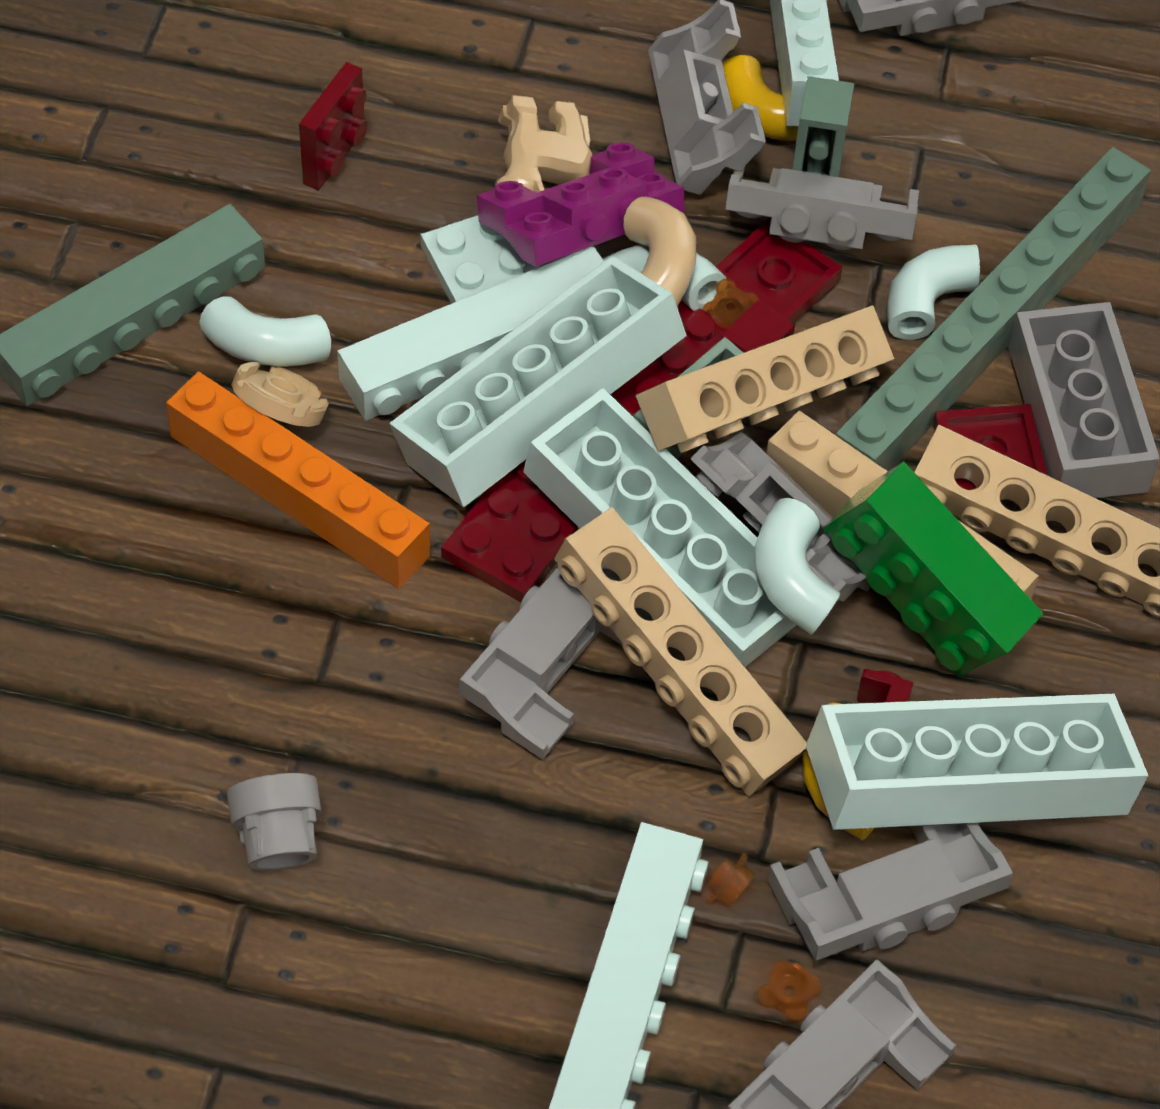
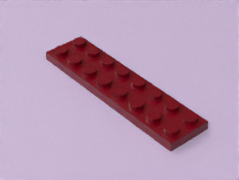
[441,300,731,602]

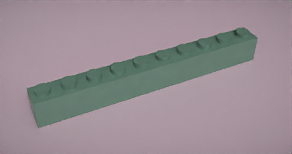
[836,147,1151,471]

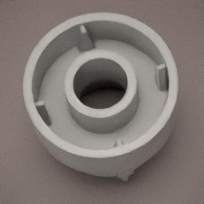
[227,773,322,871]

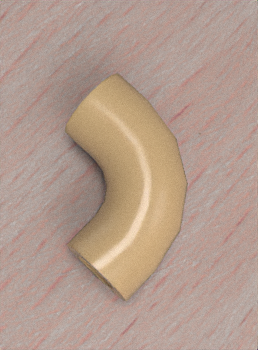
[623,196,696,306]

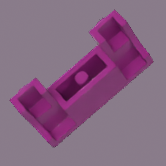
[477,143,685,267]

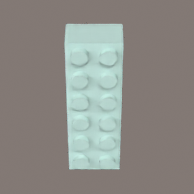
[389,255,687,507]
[523,388,796,667]
[806,694,1148,830]

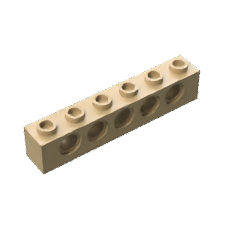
[636,305,894,453]
[914,425,1160,618]
[554,507,807,797]

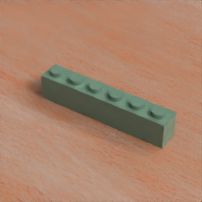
[0,204,265,406]

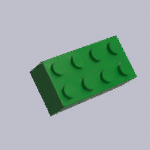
[822,461,1044,677]

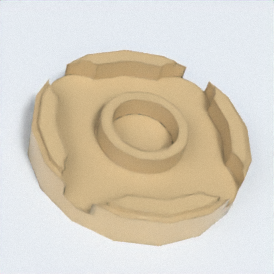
[231,362,329,427]

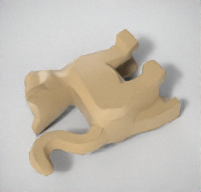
[494,95,592,193]

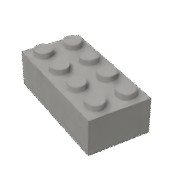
[1008,302,1160,498]

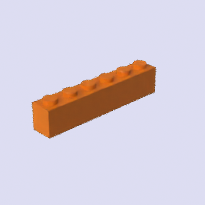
[166,371,430,589]

